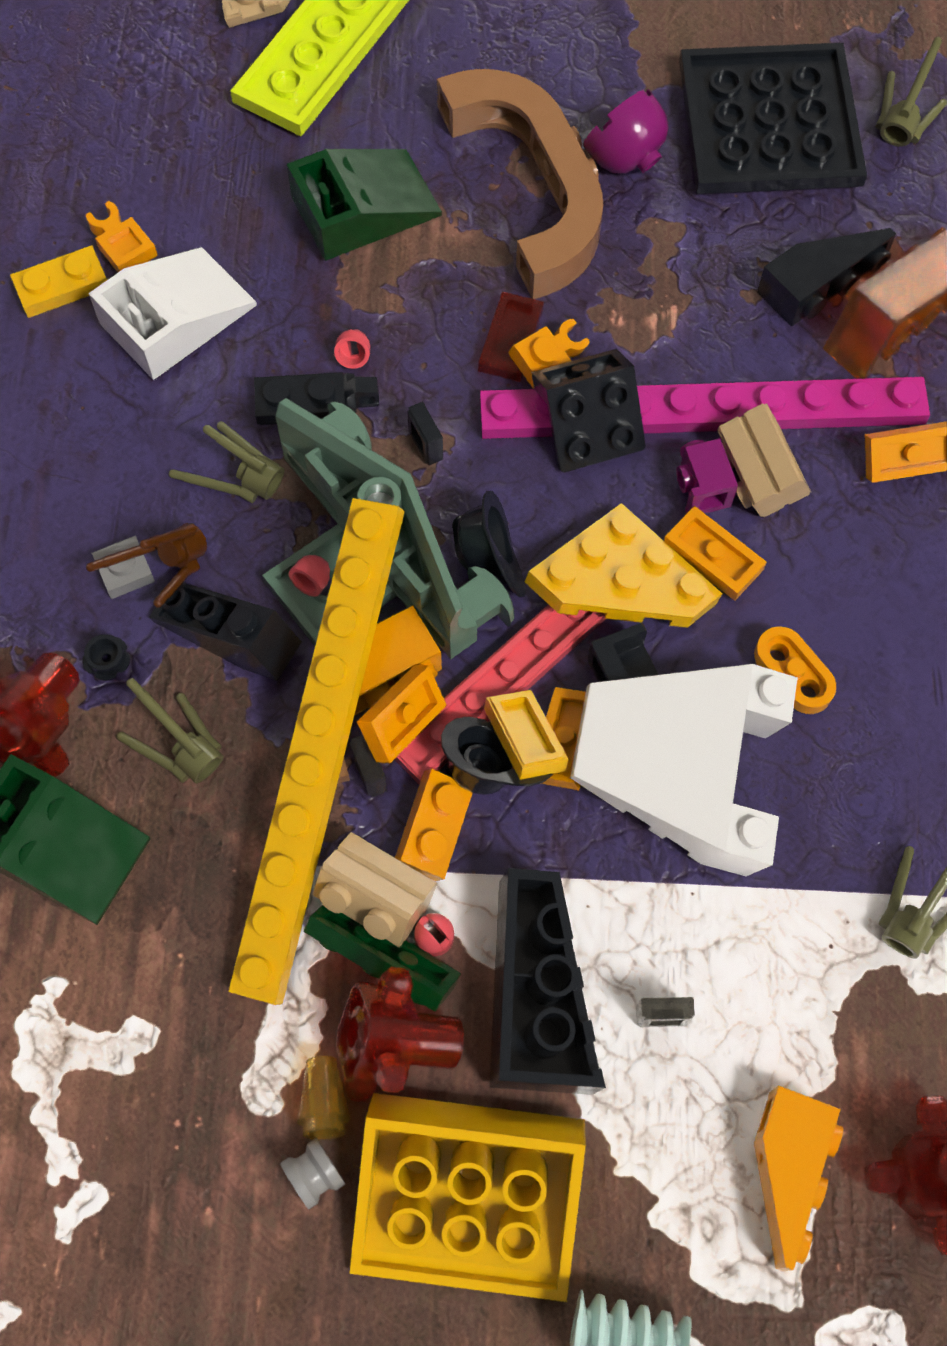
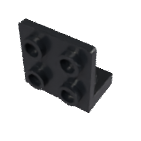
[531,349,646,473]

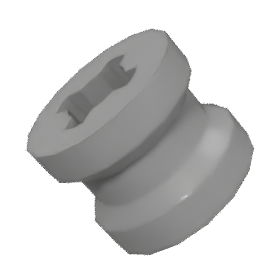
[280,1138,345,1210]

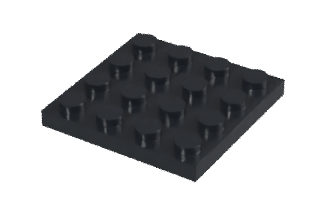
[679,42,867,194]

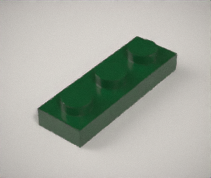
[304,905,462,1012]

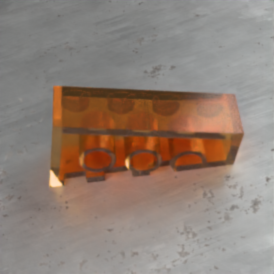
[823,227,947,379]

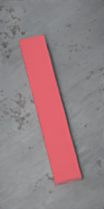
[394,604,606,784]

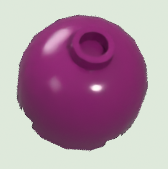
[583,89,669,174]

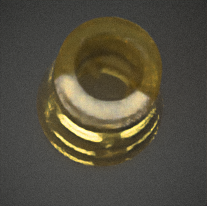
[297,1056,350,1140]

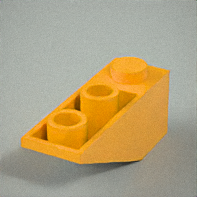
[354,606,442,715]
[754,1086,843,1272]

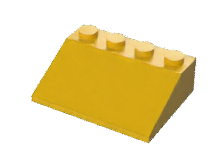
[349,1093,586,1302]

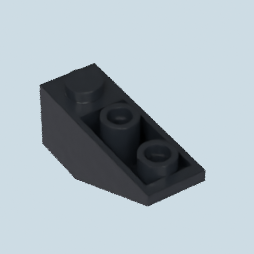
[757,228,896,327]
[149,582,302,681]

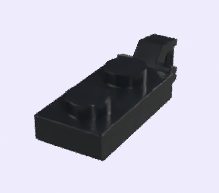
[254,372,379,425]

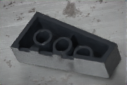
[489,868,606,1095]

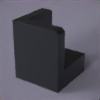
[587,623,658,682]

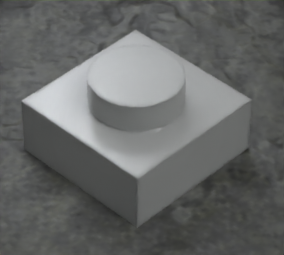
[92,536,155,599]

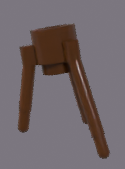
[86,523,207,608]

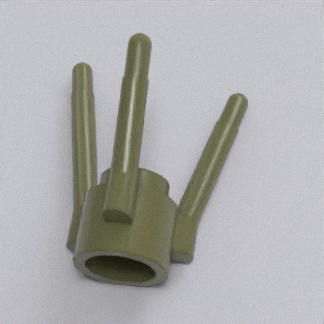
[875,37,947,147]
[168,421,284,503]
[116,678,224,784]
[878,846,947,959]

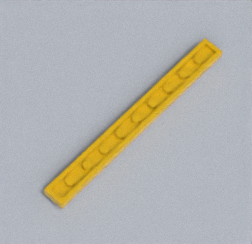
[228,498,405,1005]

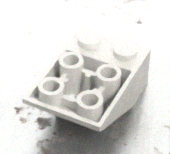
[89,247,257,380]

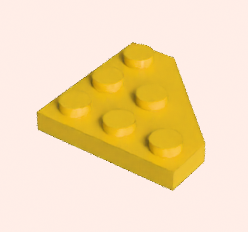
[525,503,723,628]

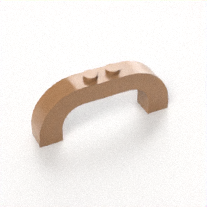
[437,69,603,300]

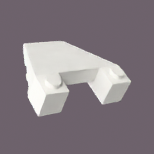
[570,664,798,877]

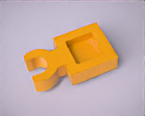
[86,201,158,272]
[508,319,590,389]

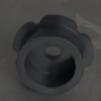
[82,634,130,681]

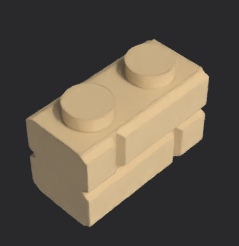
[717,403,811,517]
[312,832,437,947]

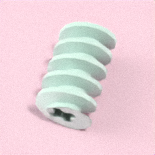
[569,1289,692,1346]

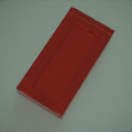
[478,291,544,382]

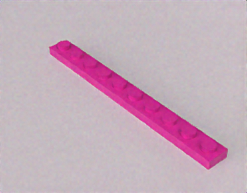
[480,377,930,439]

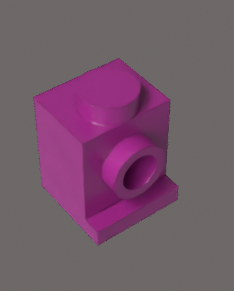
[676,438,738,514]

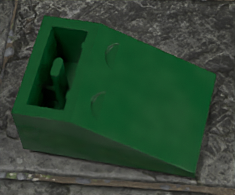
[286,149,442,261]
[0,754,151,925]

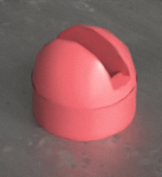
[334,329,371,369]
[289,555,330,597]
[414,913,454,956]

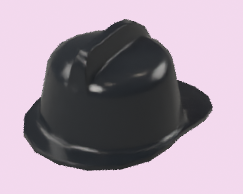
[452,490,526,597]
[441,717,554,795]

